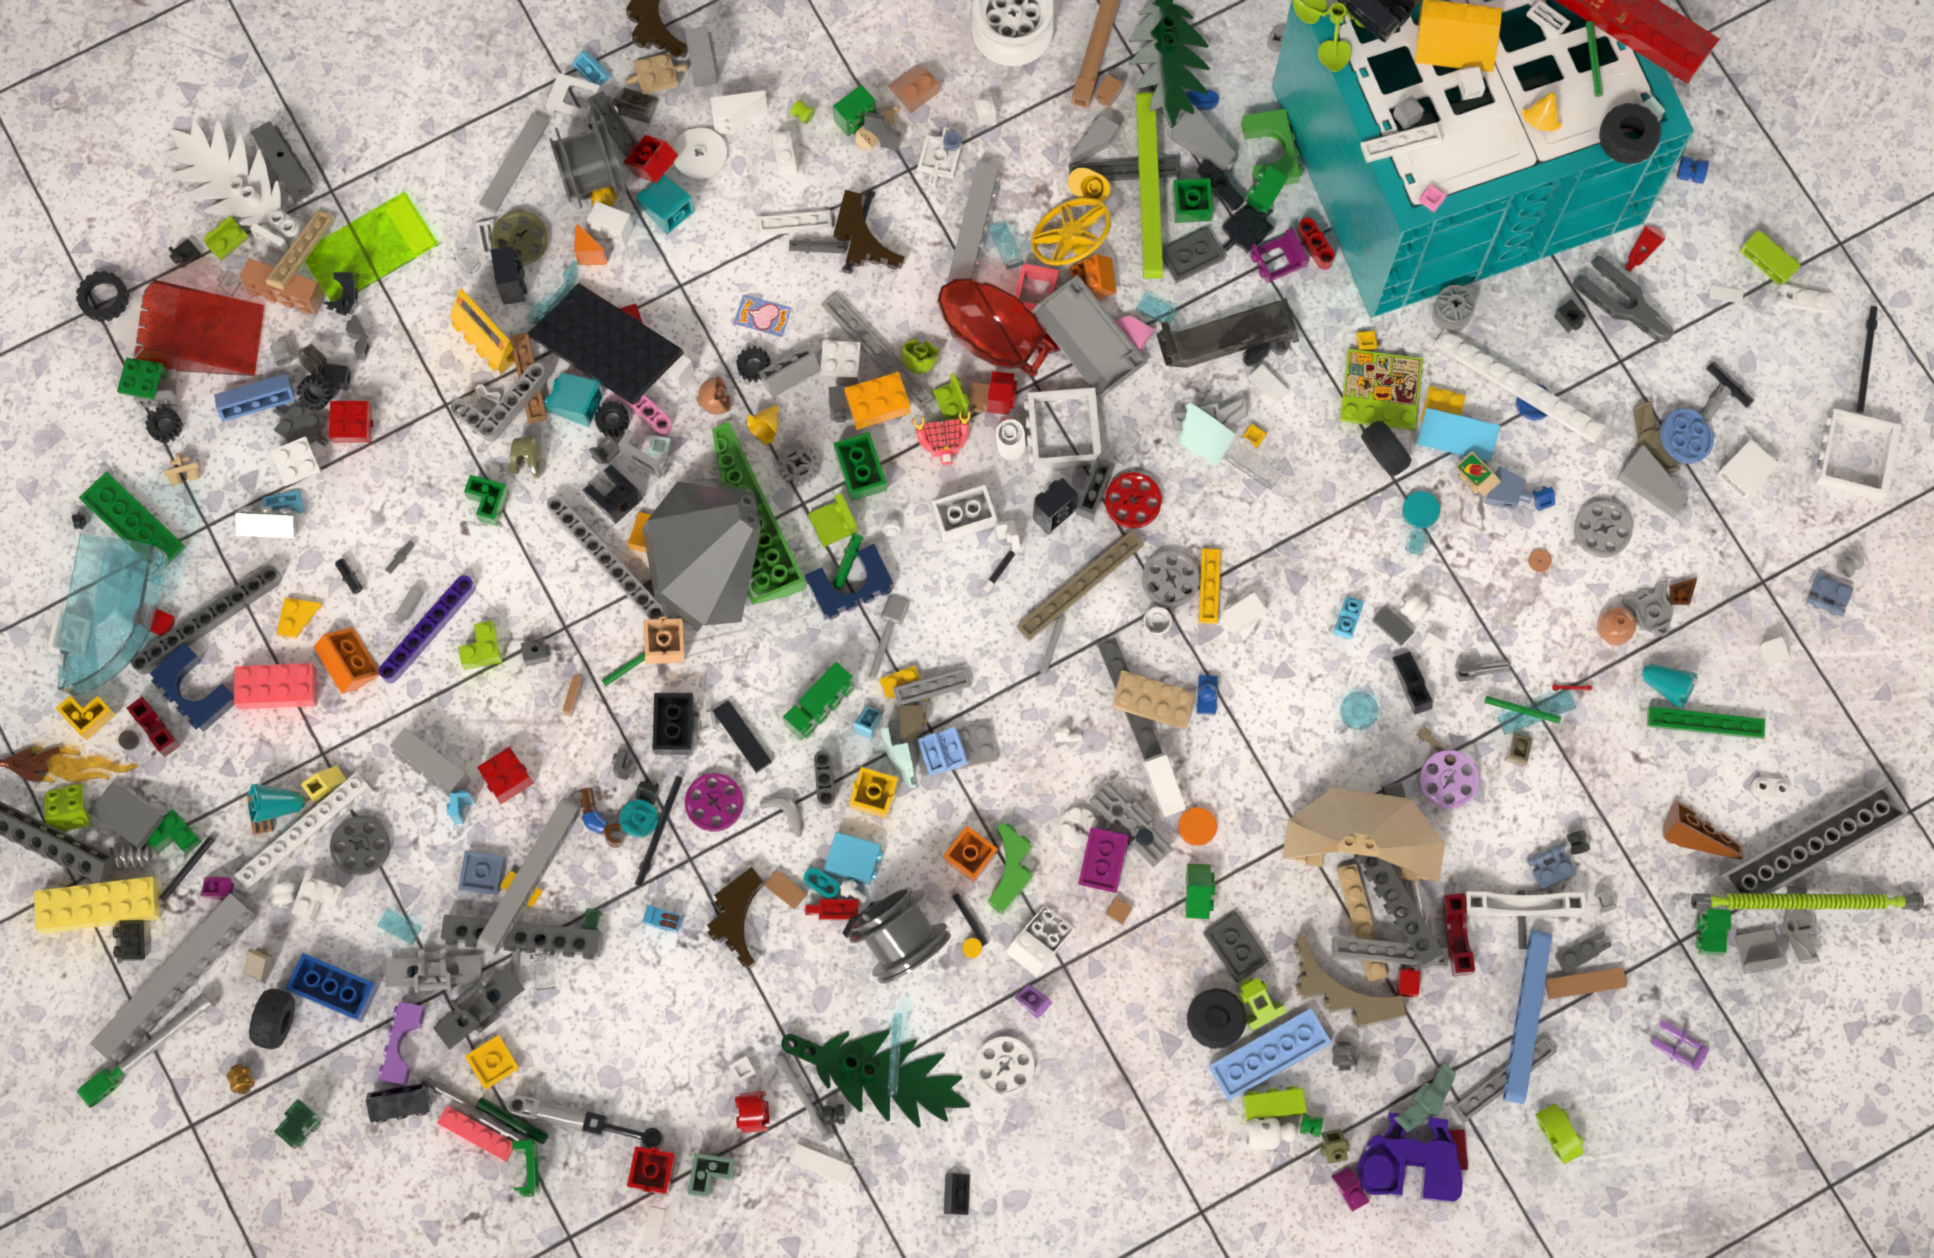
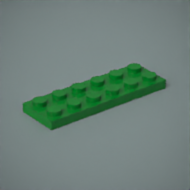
[78,471,186,574]

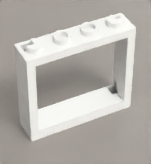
[1024,388,1102,470]
[1814,409,1902,500]

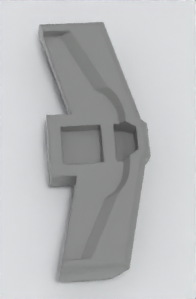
[1171,397,1248,431]
[1783,884,1821,964]

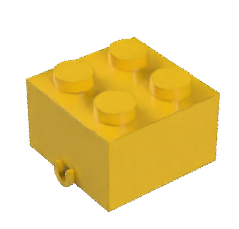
[849,767,899,819]

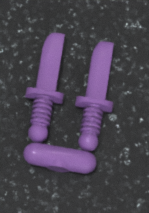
[1651,1020,1709,1071]

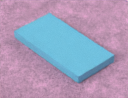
[1417,407,1500,462]

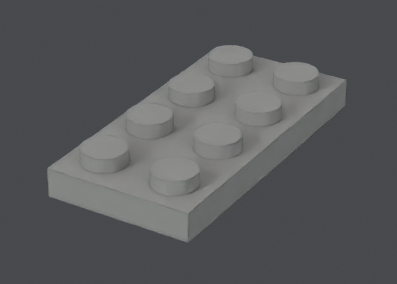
[914,723,998,777]

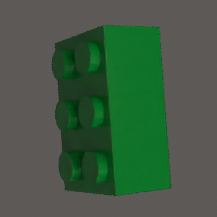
[833,432,887,501]

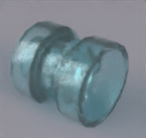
[1405,530,1429,556]

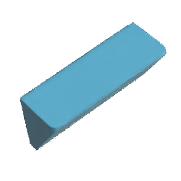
[572,51,612,86]
[263,490,304,514]

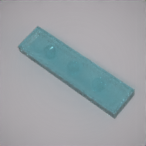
[1497,690,1576,735]
[888,1013,902,1096]

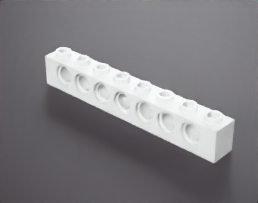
[234,772,373,894]

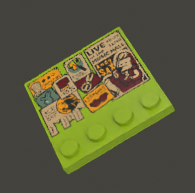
[1340,349,1423,431]

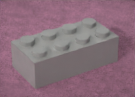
[390,727,471,798]

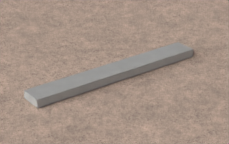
[821,293,934,411]

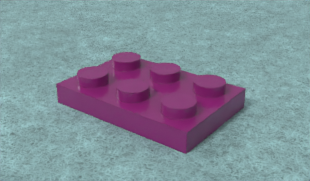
[1078,827,1129,893]

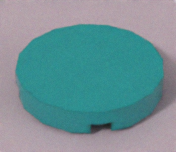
[1402,491,1440,529]
[619,799,659,838]

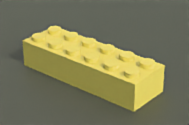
[34,877,160,934]

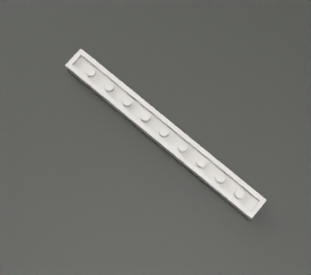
[1434,329,1606,443]

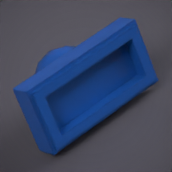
[1196,675,1218,715]

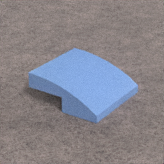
[918,727,969,776]

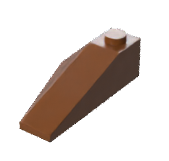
[1663,800,1743,860]

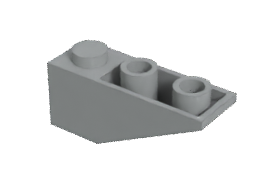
[1069,115,1119,164]

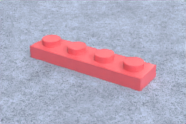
[437,1106,513,1162]

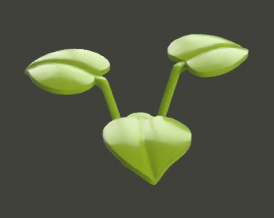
[1293,0,1365,72]

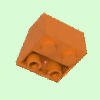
[1070,254,1117,299]

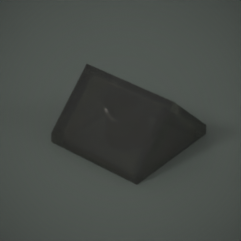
[612,88,659,124]

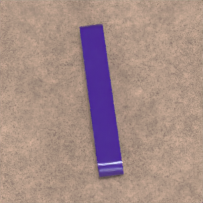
[379,575,475,684]

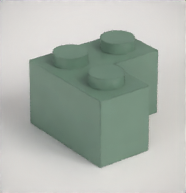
[688,1153,736,1199]

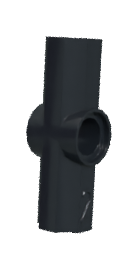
[1197,160,1245,211]

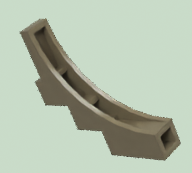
[1293,936,1406,1028]

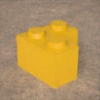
[56,695,116,741]

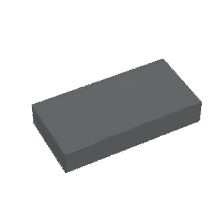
[1372,607,1415,646]

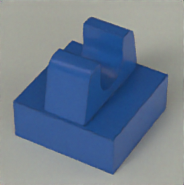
[1533,486,1555,511]

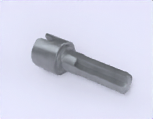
[1455,660,1510,682]

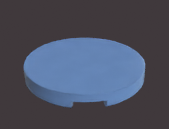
[1660,408,1714,464]

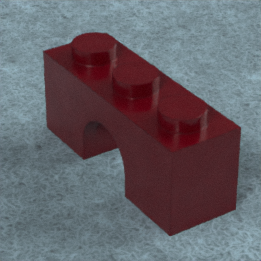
[126,696,181,757]

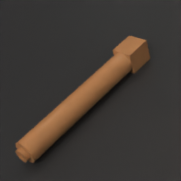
[1071,0,1120,108]

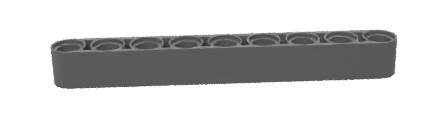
[131,565,282,675]

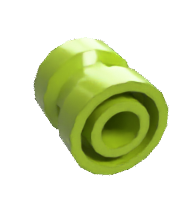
[790,99,815,124]

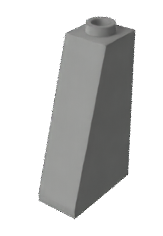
[1170,104,1236,175]
[1618,445,1688,519]

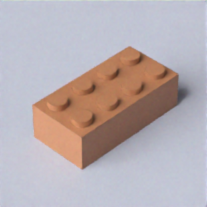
[240,258,325,315]

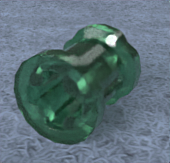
[581,908,603,931]

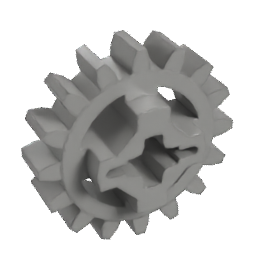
[778,444,819,486]

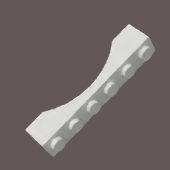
[1465,891,1586,917]

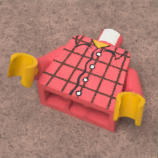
[912,410,970,465]

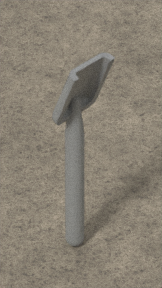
[869,596,910,680]

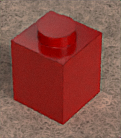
[1397,967,1420,998]

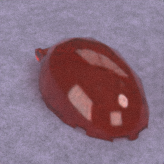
[937,278,1054,377]

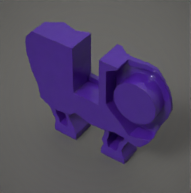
[1357,1112,1463,1203]

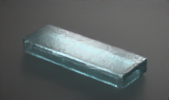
[989,222,1024,270]

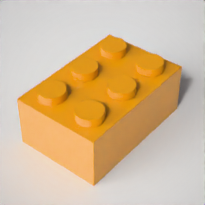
[844,372,911,430]

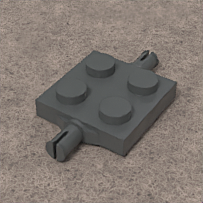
[273,400,329,447]

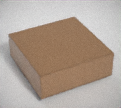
[1106,897,1133,925]

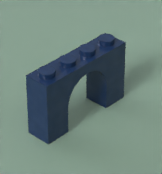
[805,544,894,620]
[149,643,234,732]

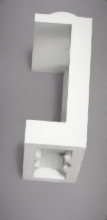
[546,73,601,125]

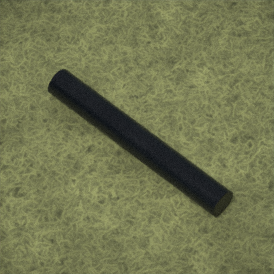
[952,893,989,947]

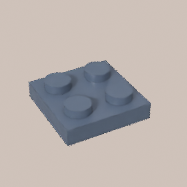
[458,851,505,896]

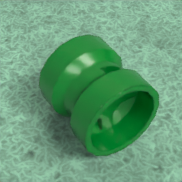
[1299,1114,1323,1137]

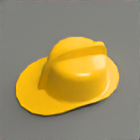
[1068,168,1110,202]

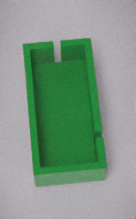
[783,662,854,741]

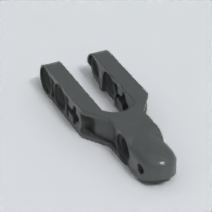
[1573,255,1673,343]

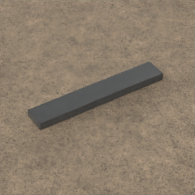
[1068,157,1180,181]

